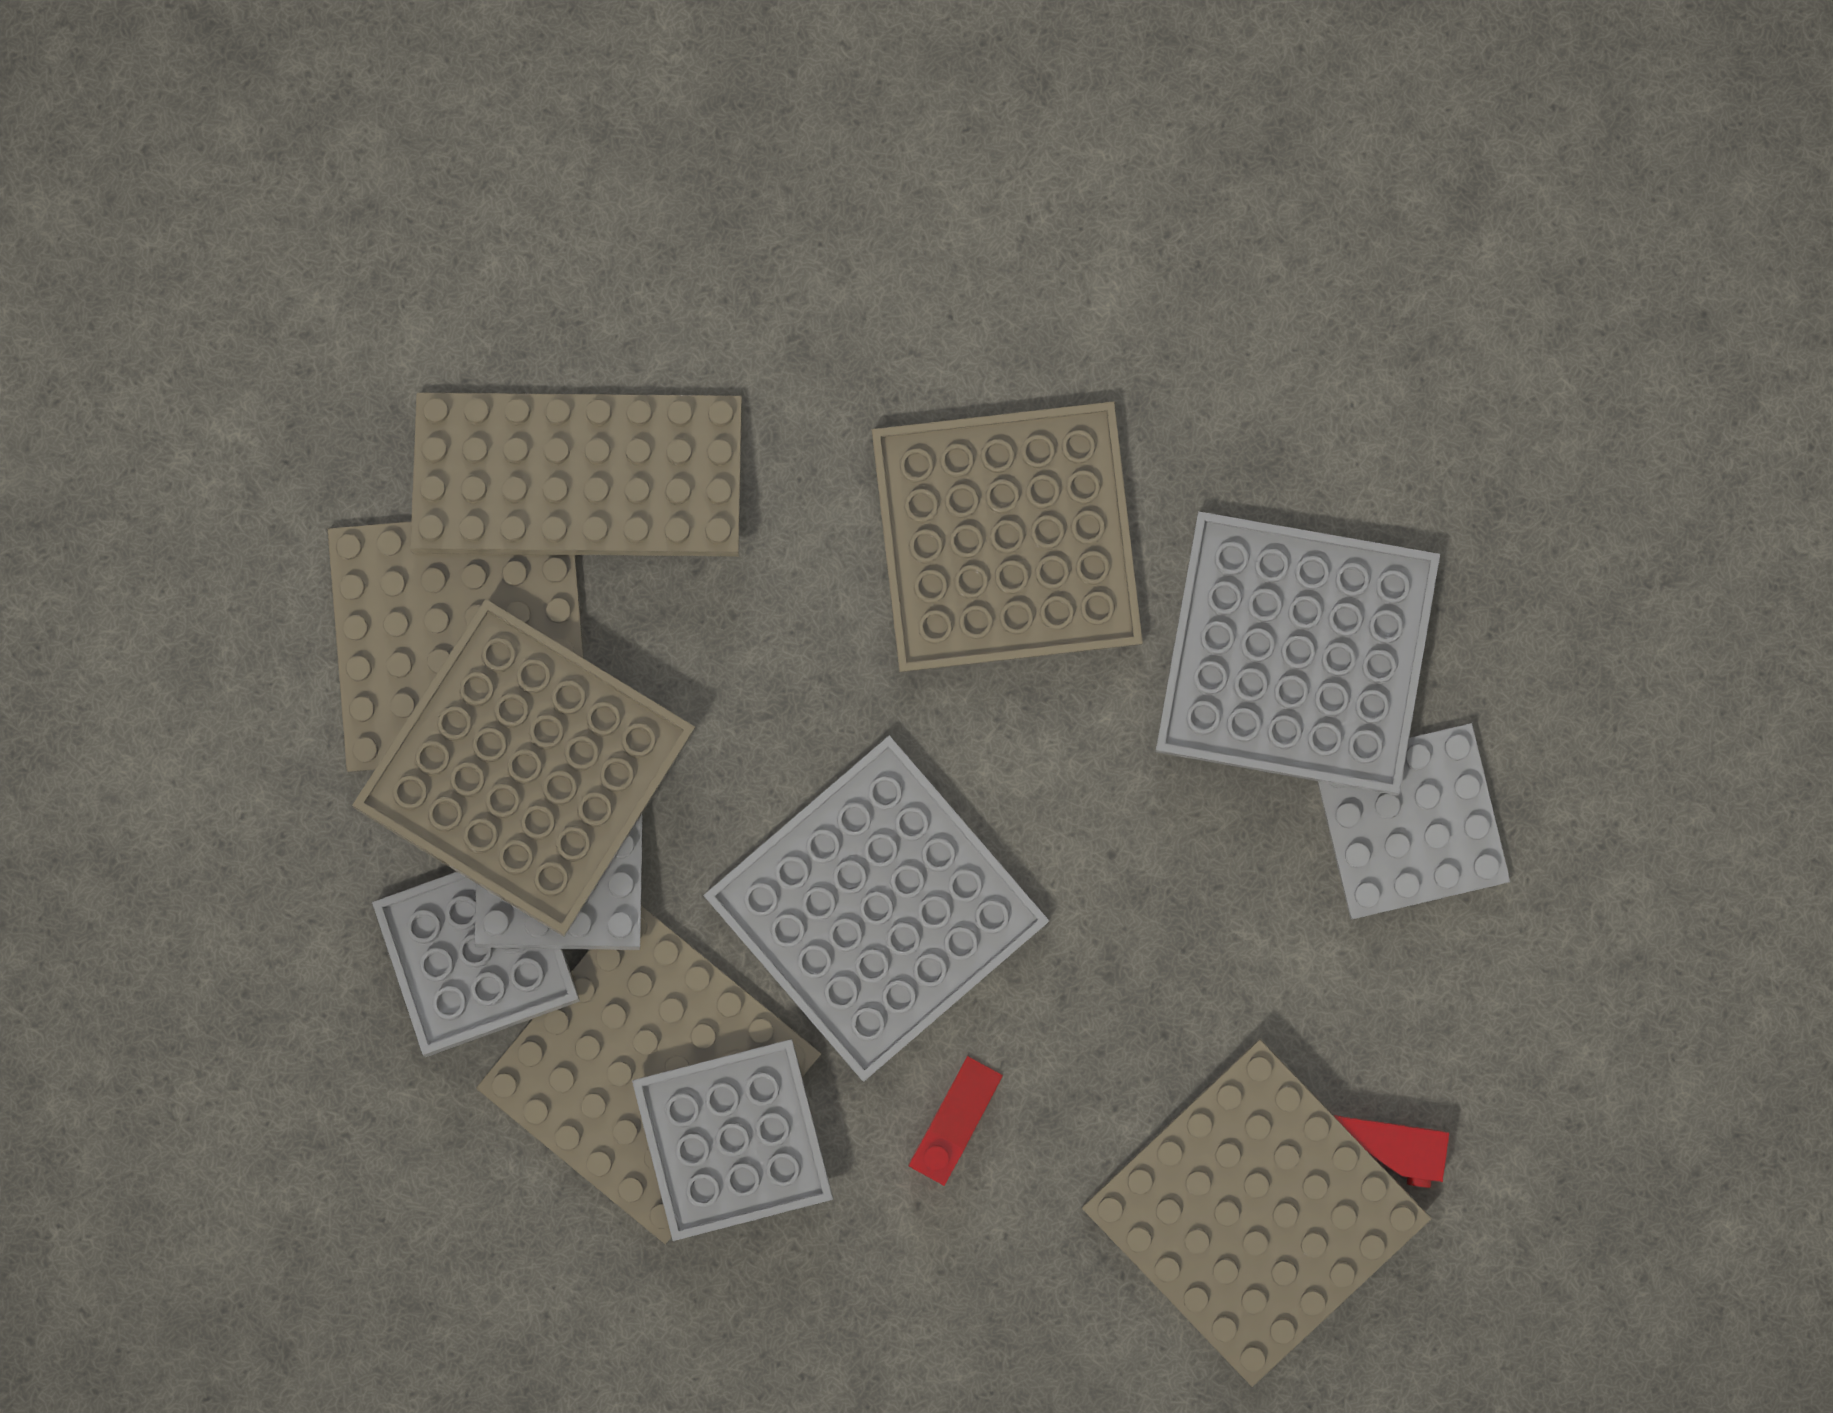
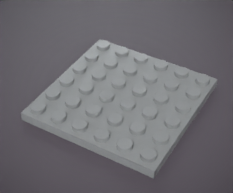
[1155,511,1440,796]
[703,735,1049,1082]

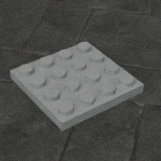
[1317,723,1510,920]
[475,814,642,950]
[372,872,580,1057]
[632,1039,833,1241]

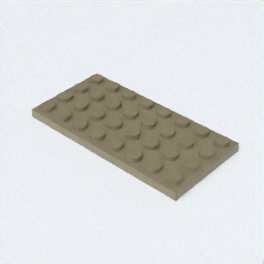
[410,393,742,557]

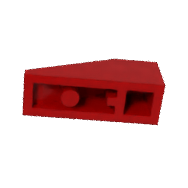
[908,1056,1003,1186]
[1334,1115,1449,1188]

